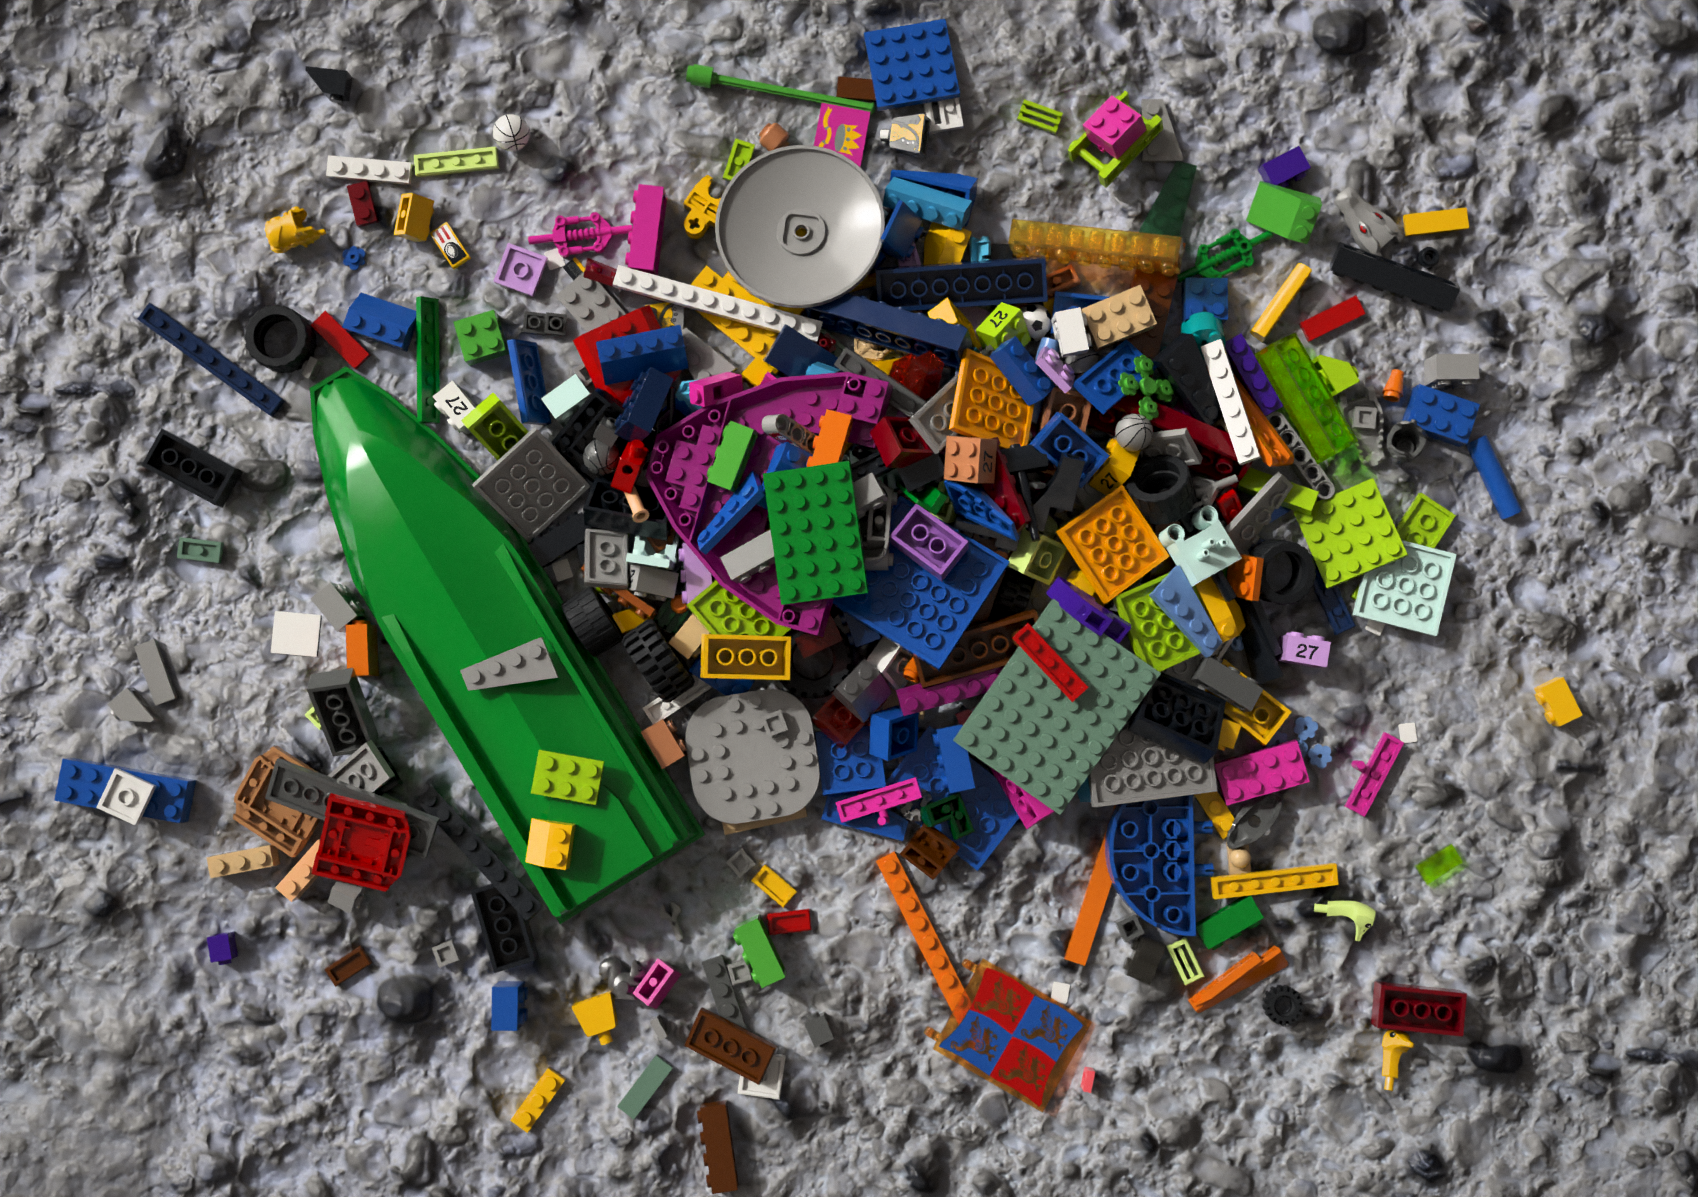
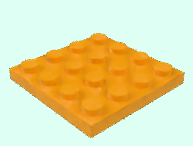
[949,348,1034,450]
[1056,485,1169,604]

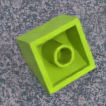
[1307,355,1360,400]

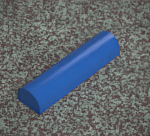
[1466,435,1523,520]

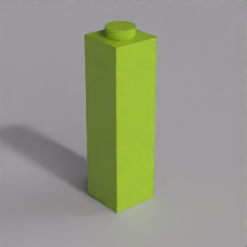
[1238,468,1319,516]

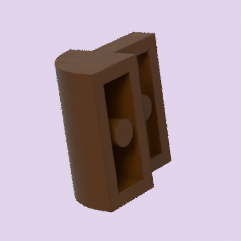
[900,824,960,880]

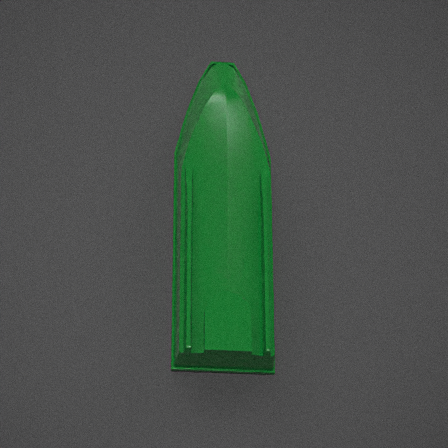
[310,366,706,924]

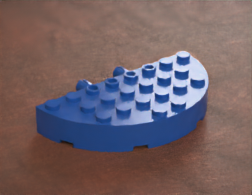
[1105,795,1214,936]

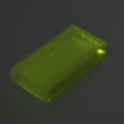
[1414,844,1463,885]

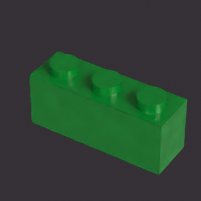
[1196,895,1264,950]

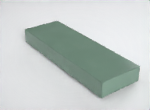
[617,1054,673,1120]

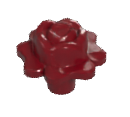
[817,333,836,353]

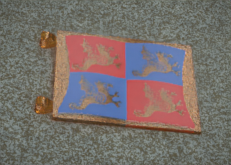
[924,958,1092,1113]

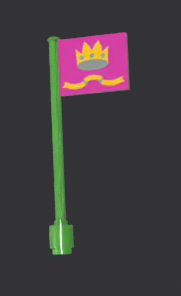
[686,64,876,167]

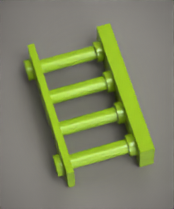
[1068,91,1163,188]

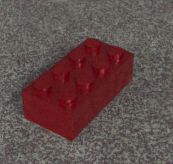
[1371,981,1467,1037]

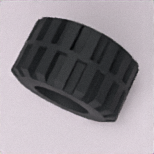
[989,567,1032,619]

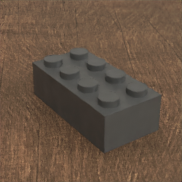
[307,668,379,756]

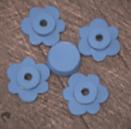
[1266,716,1332,769]

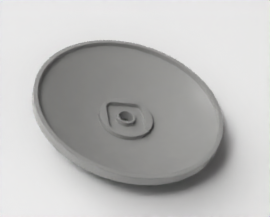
[715,145,885,308]

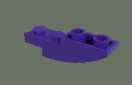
[1046,576,1131,643]

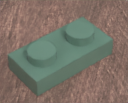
[177,537,224,563]

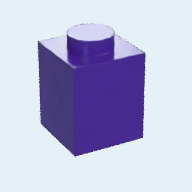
[207,931,238,965]

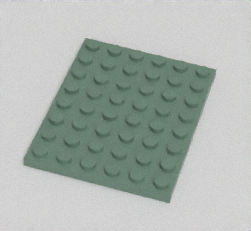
[953,598,1161,815]

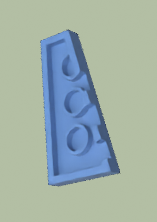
[1149,565,1222,658]

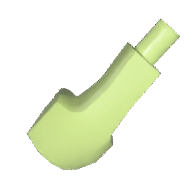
[1314,900,1376,942]

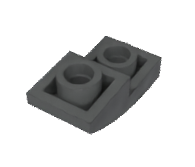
[522,311,567,336]

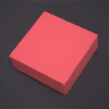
[1081,1066,1095,1093]

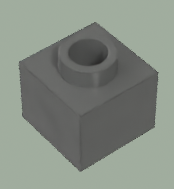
[593,415,618,448]
[1114,912,1144,943]

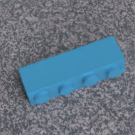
[883,177,972,230]

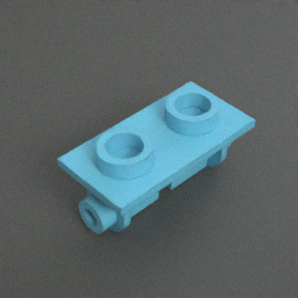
[969,236,991,261]

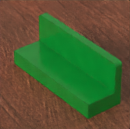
[896,481,947,515]

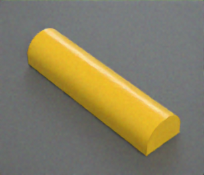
[1250,263,1312,342]

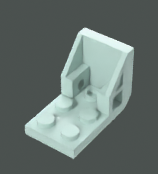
[626,532,681,572]

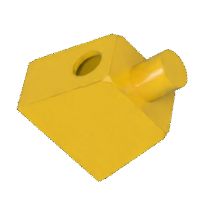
[572,991,618,1045]

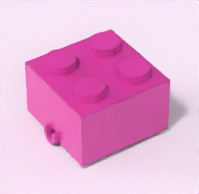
[1083,95,1147,159]

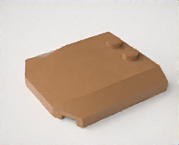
[233,746,320,858]

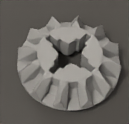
[899,788,933,821]

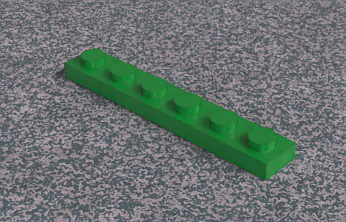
[416,296,440,424]

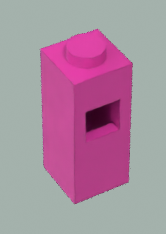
[689,372,743,407]

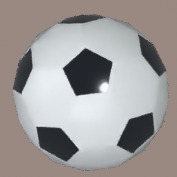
[1021,304,1052,341]

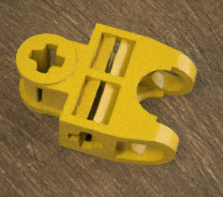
[683,175,721,239]

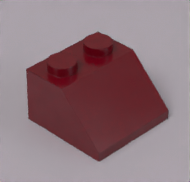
[870,416,933,468]

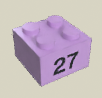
[1276,632,1331,668]

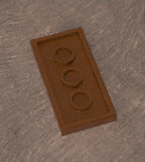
[684,1007,777,1085]

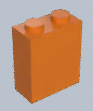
[345,620,379,677]

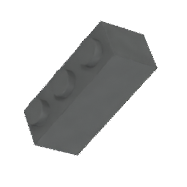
[1190,655,1263,712]

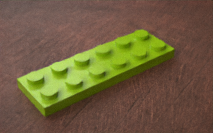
[1350,492,1456,601]

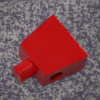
[611,439,648,494]

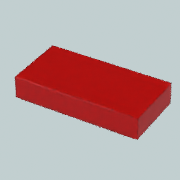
[767,908,812,935]

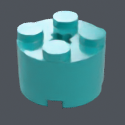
[1180,312,1226,360]

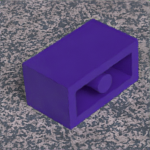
[1258,146,1311,188]

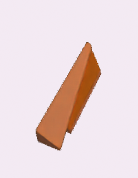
[1188,945,1288,1013]

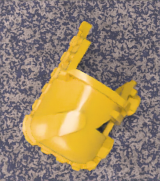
[265,206,326,253]

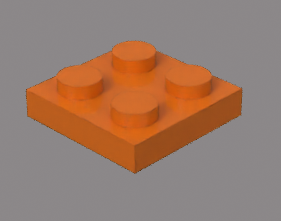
[1227,553,1264,601]

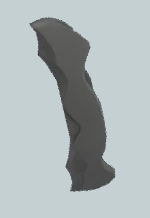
[1226,793,1282,850]

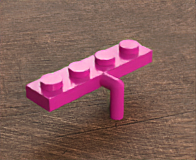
[1344,732,1404,817]
[835,777,923,825]

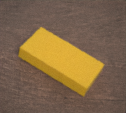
[751,864,797,908]

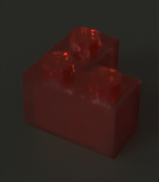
[889,351,944,400]
[795,614,843,659]

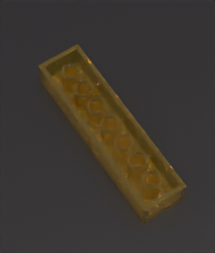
[1008,219,1184,276]

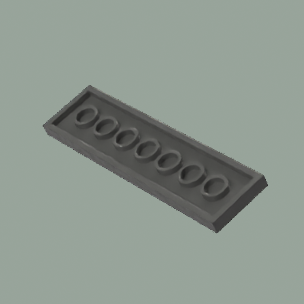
[265,758,440,859]

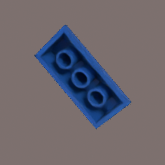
[596,325,689,385]

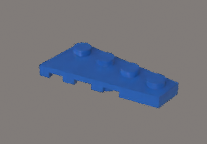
[697,470,765,555]
[821,792,908,842]

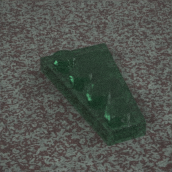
[1136,161,1197,241]

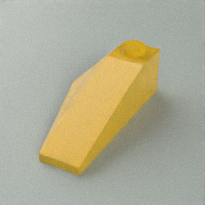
[923,222,972,310]
[1195,577,1246,643]

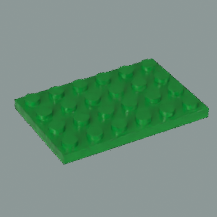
[763,461,869,605]

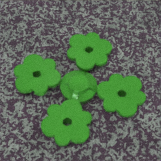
[1118,355,1174,420]

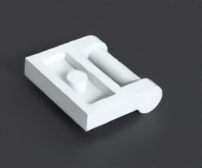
[923,98,964,135]

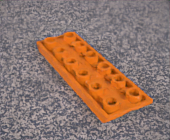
[1206,366,1294,467]

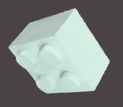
[541,374,591,427]

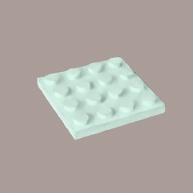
[1352,540,1457,637]

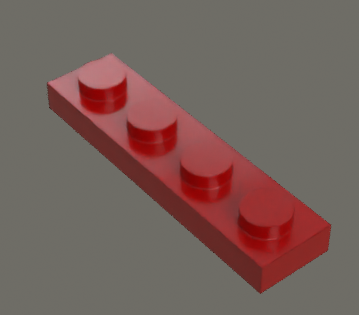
[1012,623,1089,702]

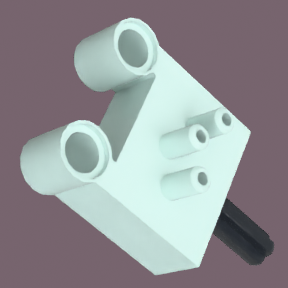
[1158,505,1242,602]

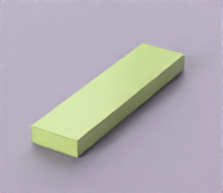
[414,147,500,177]

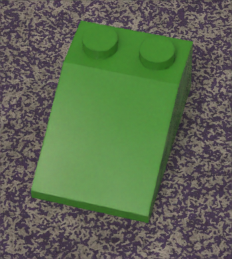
[1246,181,1322,244]

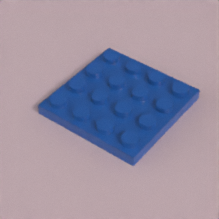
[864,19,960,111]

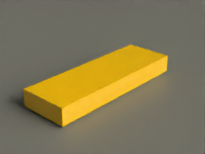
[1403,207,1469,237]

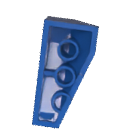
[890,170,978,227]
[944,480,1019,541]

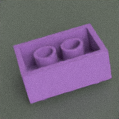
[889,504,969,582]

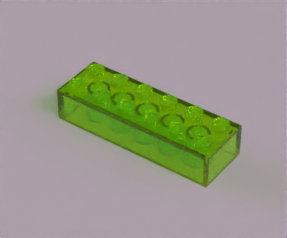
[1254,333,1358,464]

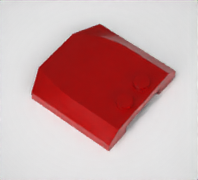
[573,305,682,404]
[311,793,412,892]

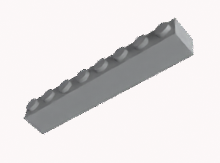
[720,473,888,584]

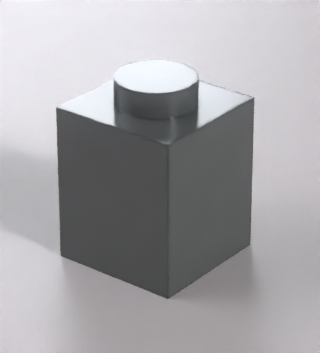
[804,1011,834,1047]

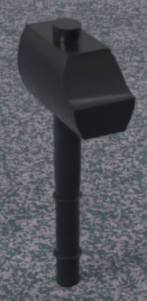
[1000,444,1048,542]

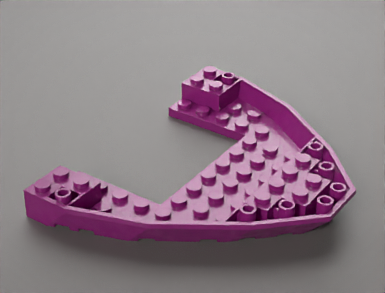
[645,372,893,637]

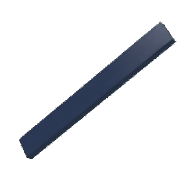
[137,302,285,417]

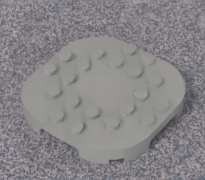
[685,689,820,824]

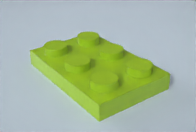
[531,750,605,805]

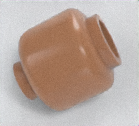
[759,123,790,151]

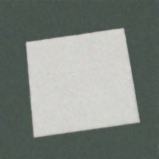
[271,611,321,657]

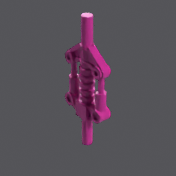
[528,212,633,258]

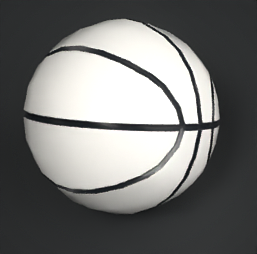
[493,114,530,152]

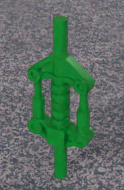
[1177,229,1273,283]

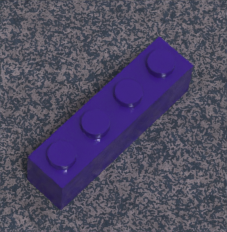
[1225,333,1283,416]

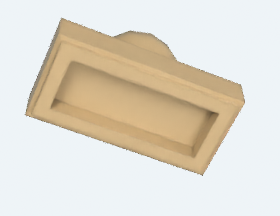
[1226,837,1251,875]

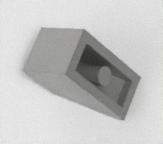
[107,688,161,722]

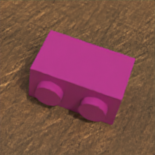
[632,958,682,1009]

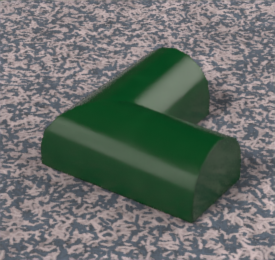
[920,792,975,840]

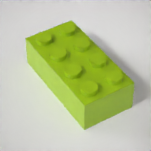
[461,393,529,461]

